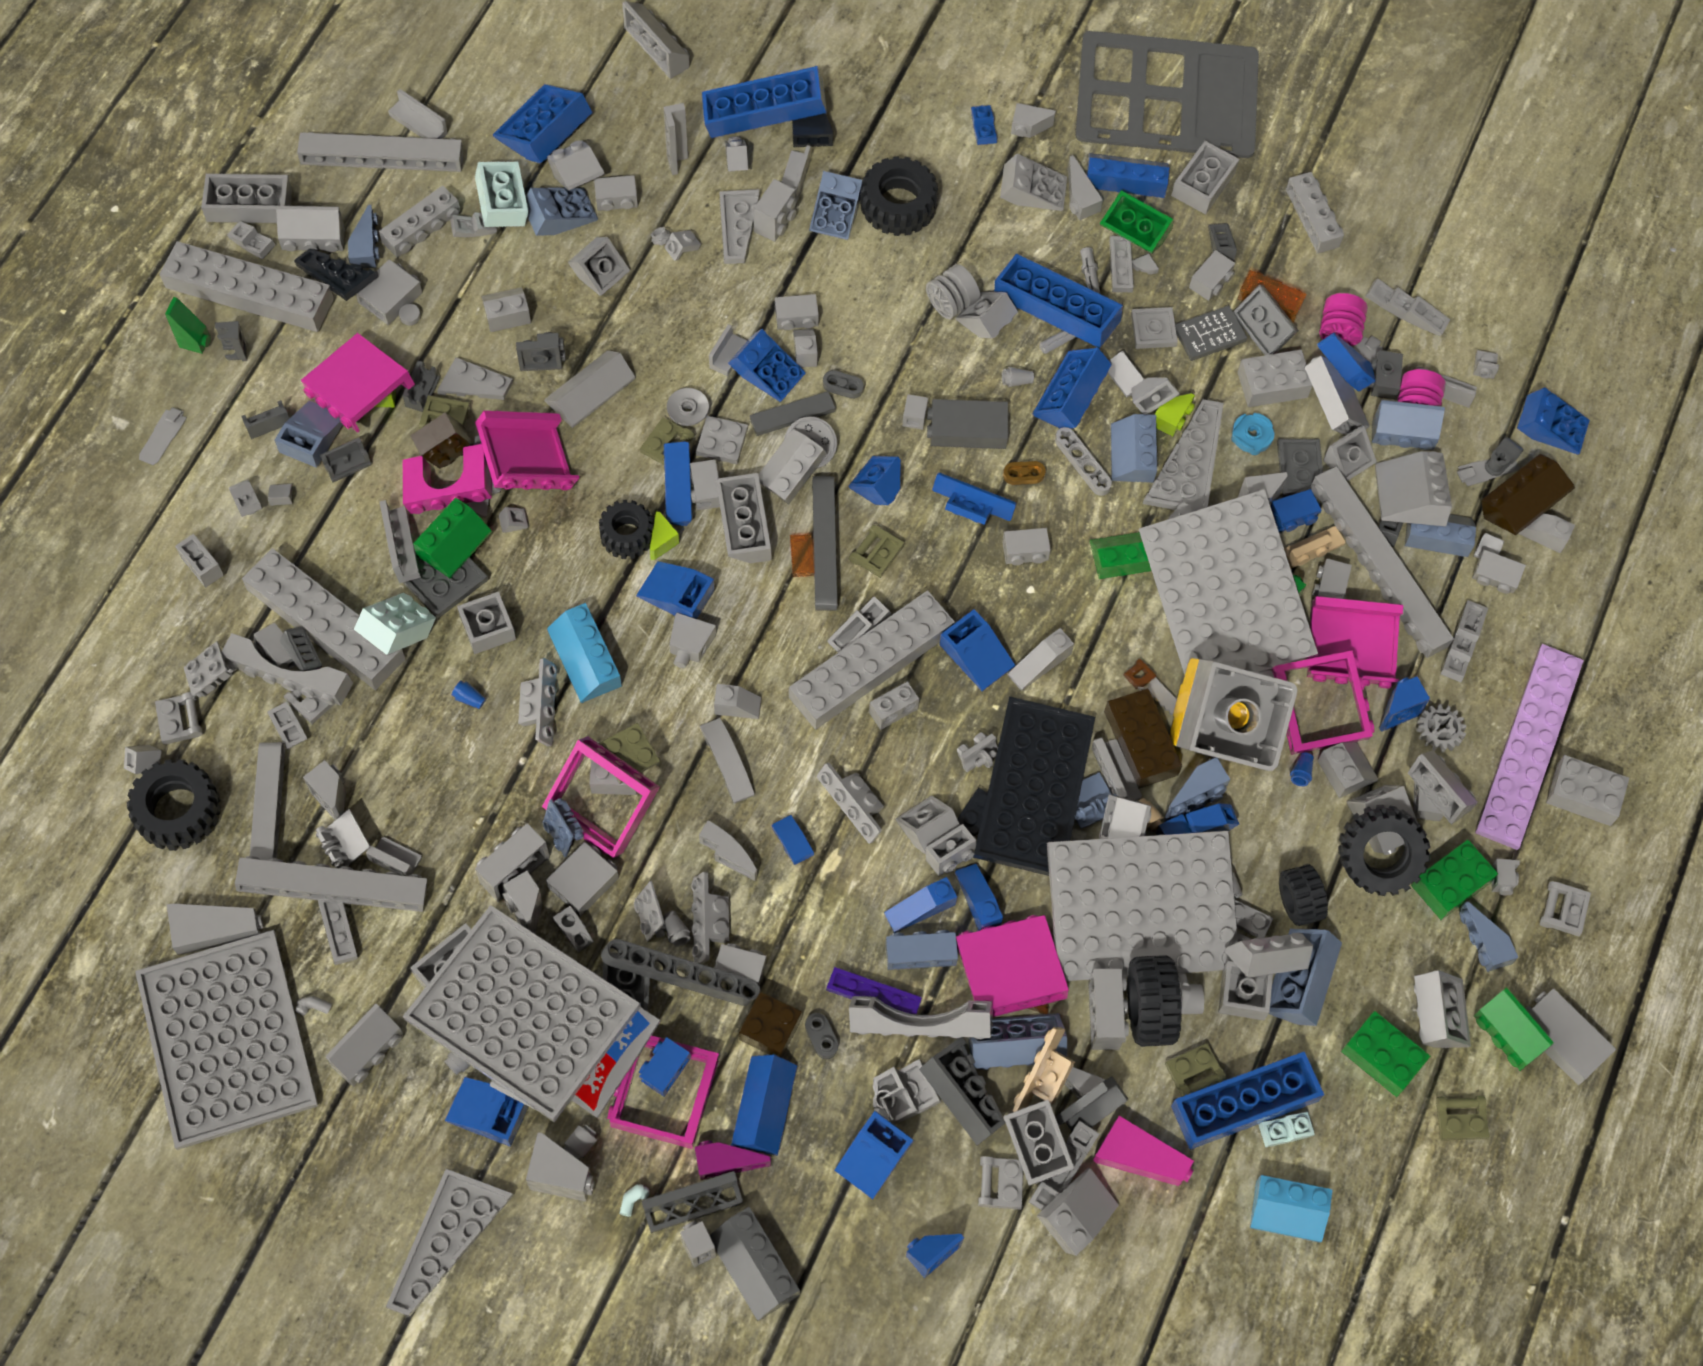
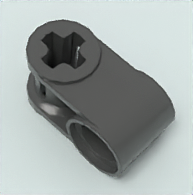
[1485,437,1524,476]

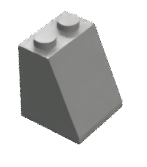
[1346,785,1417,855]
[526,1132,595,1202]

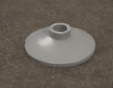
[667,388,709,426]

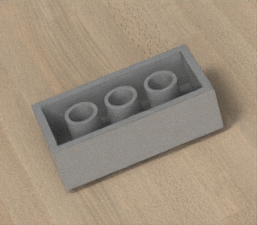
[201,174,292,223]

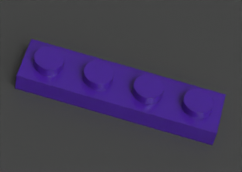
[826,967,922,1014]

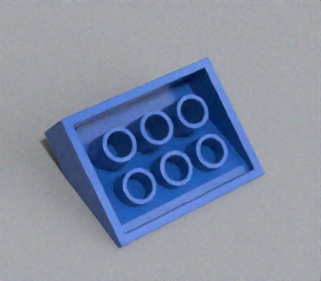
[492,84,592,164]

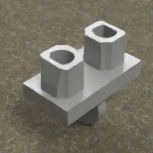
[957,732,998,772]

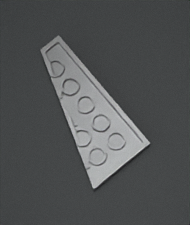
[1143,399,1224,510]
[386,1169,513,1317]

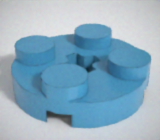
[1231,413,1275,455]

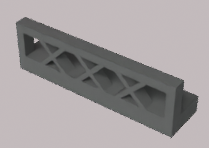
[642,1171,743,1233]

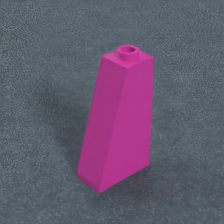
[1093,1116,1194,1186]

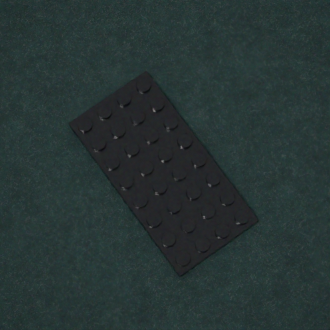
[973,696,1096,876]

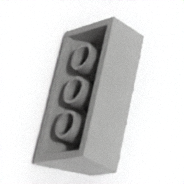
[622,1,690,79]
[716,473,771,563]

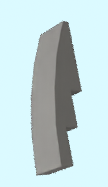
[1365,278,1450,336]
[1441,600,1488,682]

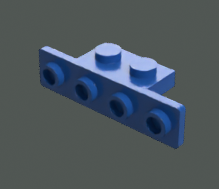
[932,473,1016,525]

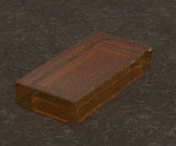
[790,534,814,577]

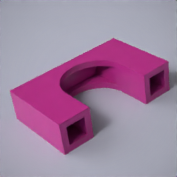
[402,444,492,514]

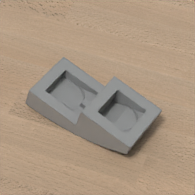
[450,212,497,237]
[227,221,275,259]
[267,702,307,750]

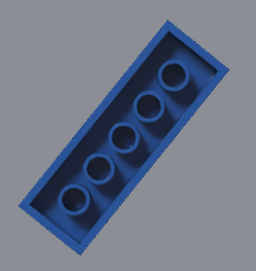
[702,66,827,138]
[994,254,1123,348]
[1171,1051,1324,1150]

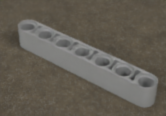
[250,742,285,861]

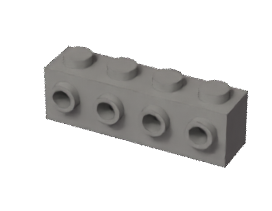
[1286,172,1344,254]
[379,185,461,258]

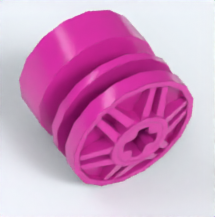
[1319,293,1368,346]
[1398,369,1446,407]

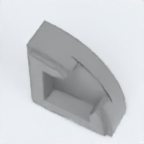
[1132,254,1159,275]

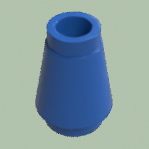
[451,680,486,709]
[1290,752,1314,787]

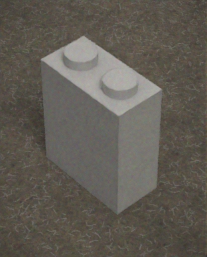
[356,259,422,325]
[546,842,619,917]

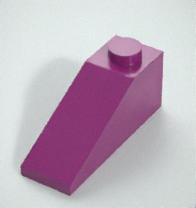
[694,1140,771,1180]

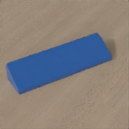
[664,442,692,526]

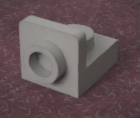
[1473,350,1499,379]

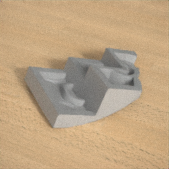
[873,1059,942,1125]

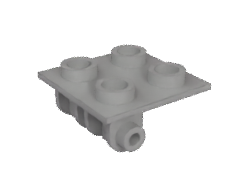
[184,641,234,698]
[316,809,371,869]
[634,881,666,942]

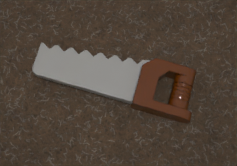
[1123,659,1177,715]

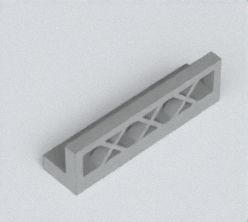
[663,103,688,175]
[379,500,421,583]

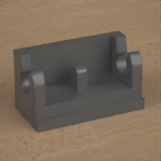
[215,321,247,361]
[402,361,440,412]
[241,400,289,440]
[320,438,372,483]

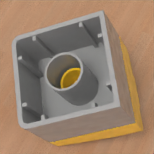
[1169,658,1297,771]

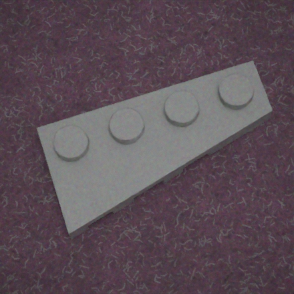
[719,189,760,264]

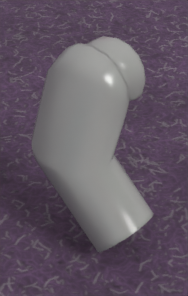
[295,996,332,1015]

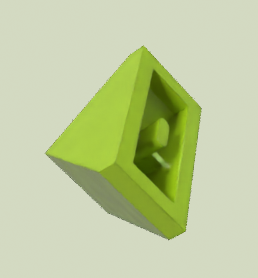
[650,512,679,560]

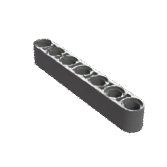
[812,476,837,611]
[601,939,760,1006]

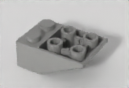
[1000,153,1067,211]

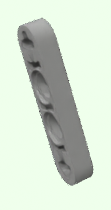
[1055,427,1112,496]

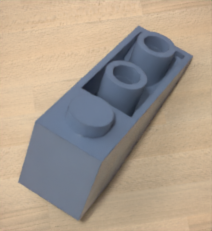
[348,205,380,269]
[1460,902,1519,972]

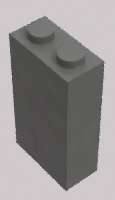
[927,399,1008,449]

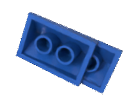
[731,1055,797,1156]

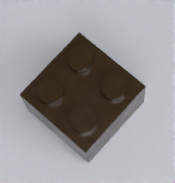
[410,412,474,469]
[739,992,802,1058]

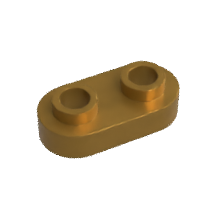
[1003,461,1046,485]

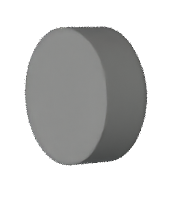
[399,304,421,325]

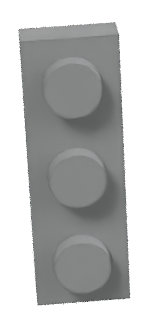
[1109,236,1133,292]
[318,900,358,965]

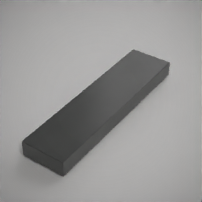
[749,391,835,436]

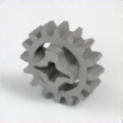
[1416,704,1466,753]

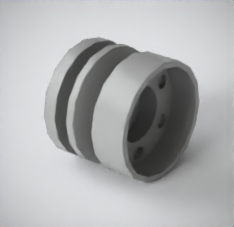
[926,264,980,319]

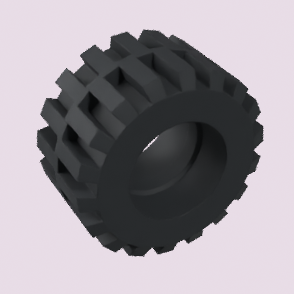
[599,500,653,559]
[1279,864,1328,926]

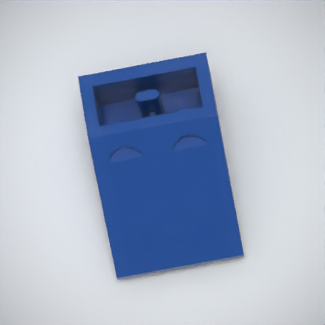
[728,329,806,402]
[1517,388,1590,455]
[636,561,714,619]
[939,609,1015,691]
[445,1077,529,1147]
[834,1111,915,1199]

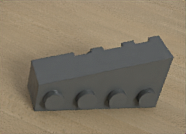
[919,1037,1006,1145]

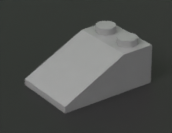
[1036,1168,1119,1256]

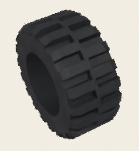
[860,156,938,236]
[127,759,221,851]
[1338,805,1431,896]
[1127,955,1182,1047]

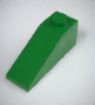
[165,297,211,354]

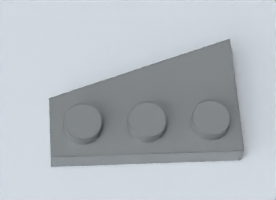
[437,358,513,400]

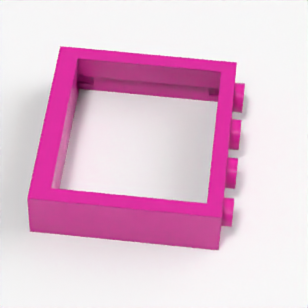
[1271,650,1375,755]
[542,736,660,858]
[607,1036,719,1149]

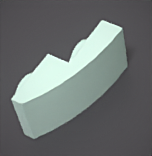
[1259,1112,1315,1148]

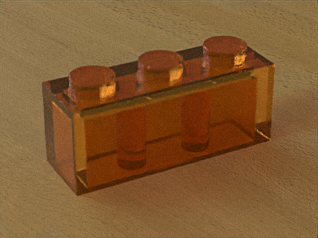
[1238,270,1307,324]

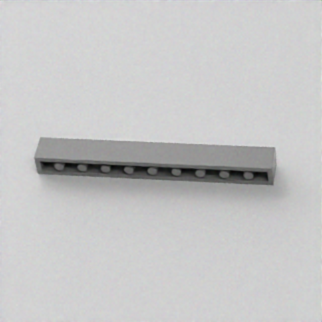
[1311,466,1454,658]

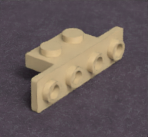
[1284,526,1345,569]
[1012,1027,1075,1112]

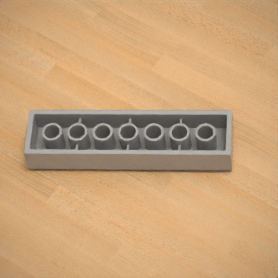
[160,241,334,332]
[242,548,405,691]
[789,590,955,730]

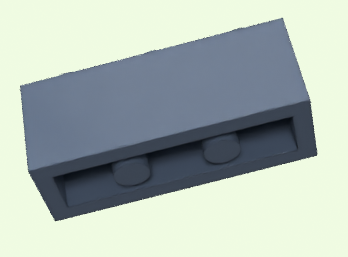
[885,930,958,970]

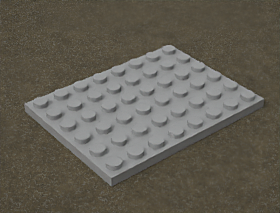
[1139,489,1318,675]
[1047,831,1238,981]
[403,905,641,1122]
[135,930,318,1150]

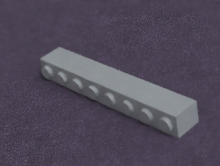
[297,132,464,172]
[235,856,427,912]

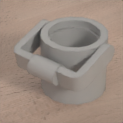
[1177,972,1204,1014]

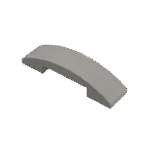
[700,718,754,804]
[1029,1121,1099,1211]

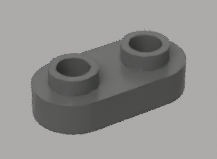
[823,370,864,399]
[805,1013,838,1059]

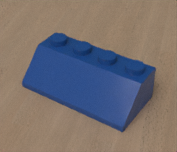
[1087,153,1169,198]
[1032,348,1112,428]

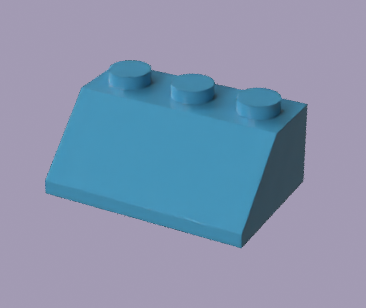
[1250,1175,1333,1243]

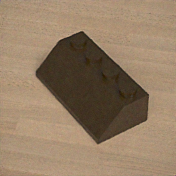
[1481,454,1575,535]

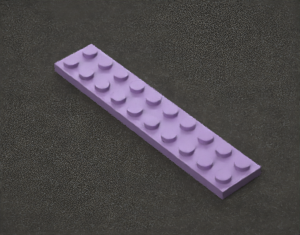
[1475,644,1584,850]

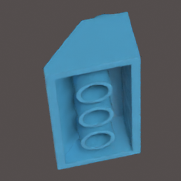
[547,603,622,703]

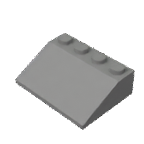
[1375,451,1452,527]

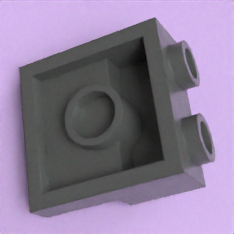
[516,332,566,371]

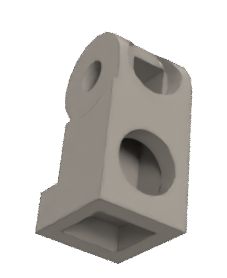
[553,906,594,953]

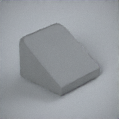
[268,484,292,506]
[499,507,528,533]
[1474,533,1504,559]

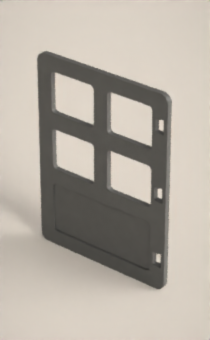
[1075,31,1259,158]

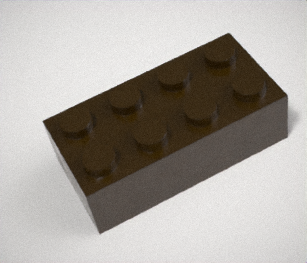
[1104,688,1182,789]

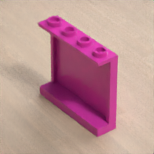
[301,333,415,433]
[475,410,579,491]
[1307,596,1403,689]
[956,915,1069,1017]

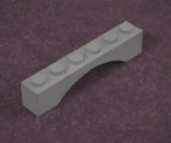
[221,633,353,705]
[849,996,993,1039]

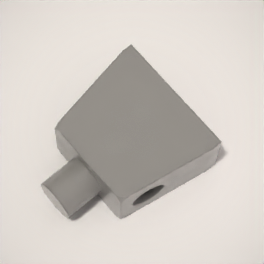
[669,613,716,668]

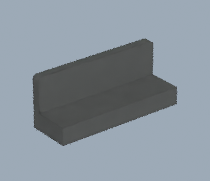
[1055,1076,1128,1132]

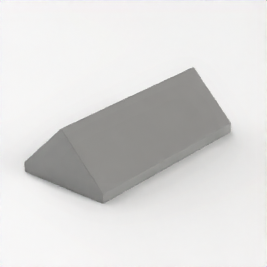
[544,350,635,428]

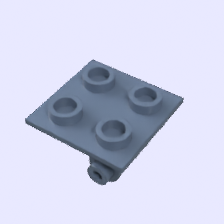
[1075,772,1117,829]
[543,798,584,857]

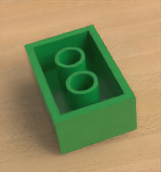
[1411,840,1498,920]
[1341,1010,1431,1098]

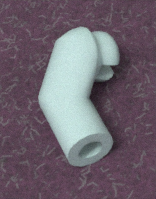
[620,1184,649,1217]

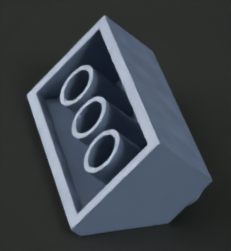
[1269,929,1342,1026]
[968,1013,1067,1070]

